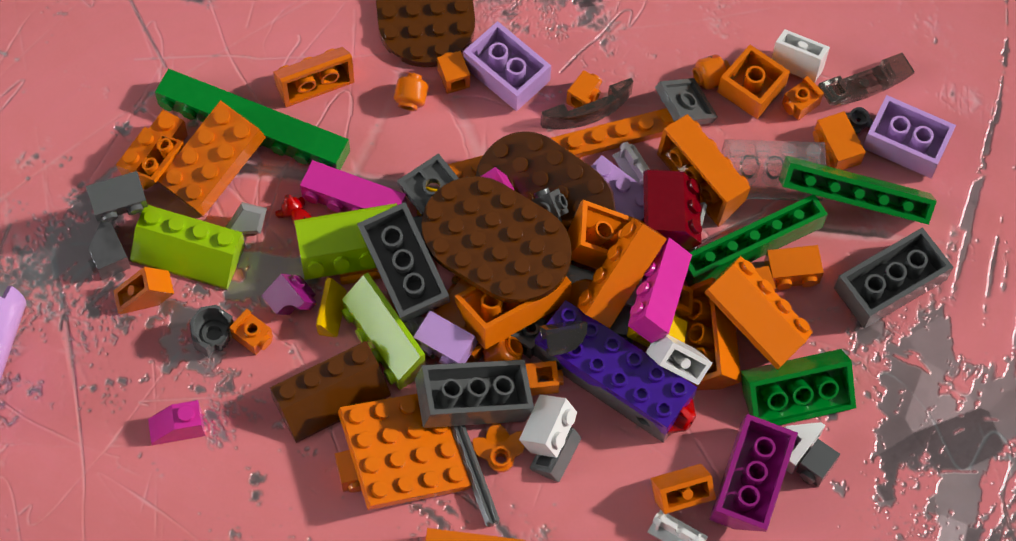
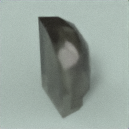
[540,321,587,356]

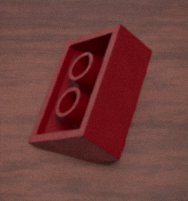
[643,170,702,251]

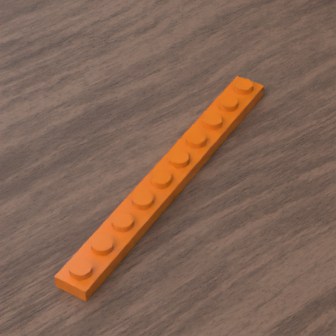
[448,108,674,178]

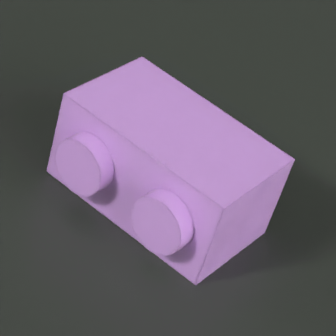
[414,311,478,364]

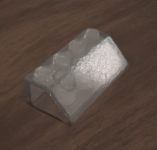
[721,139,826,201]

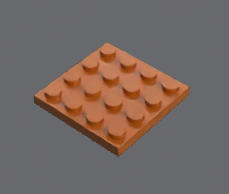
[338,393,472,510]

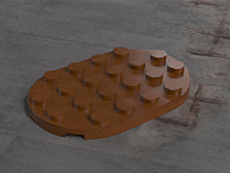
[376,0,475,67]
[476,132,617,262]
[422,176,572,304]

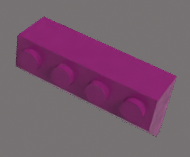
[709,414,798,532]

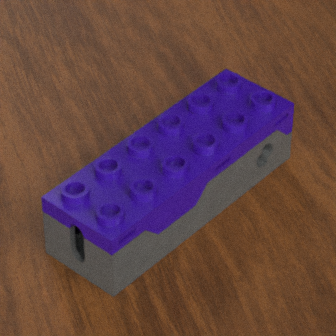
[534,300,697,443]

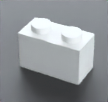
[771,29,830,83]
[646,335,712,385]
[519,394,577,458]

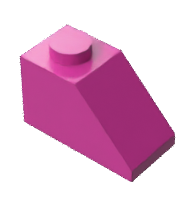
[148,400,205,445]

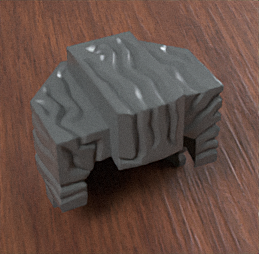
[189,305,234,358]

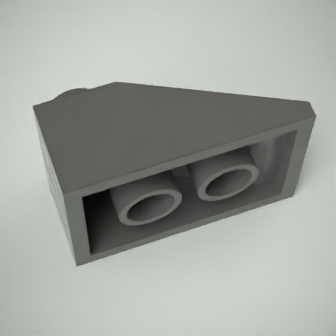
[86,171,148,222]

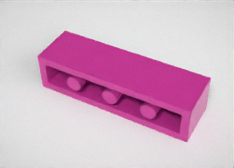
[300,160,407,212]
[628,237,692,343]

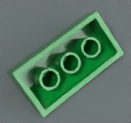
[740,349,856,425]

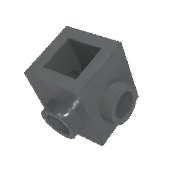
[531,188,569,222]

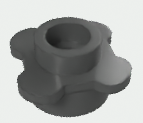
[846,107,873,134]

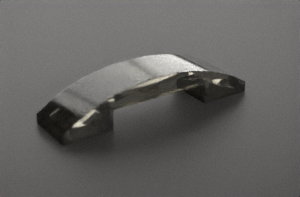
[818,53,915,105]
[540,78,634,130]

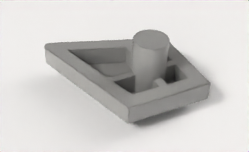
[226,202,267,235]

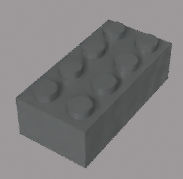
[357,202,450,323]
[834,227,954,329]
[415,360,534,428]

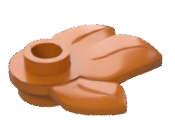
[473,423,525,472]

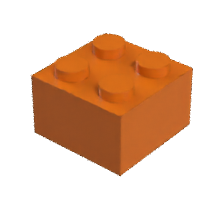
[718,44,790,119]

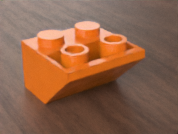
[116,127,185,190]

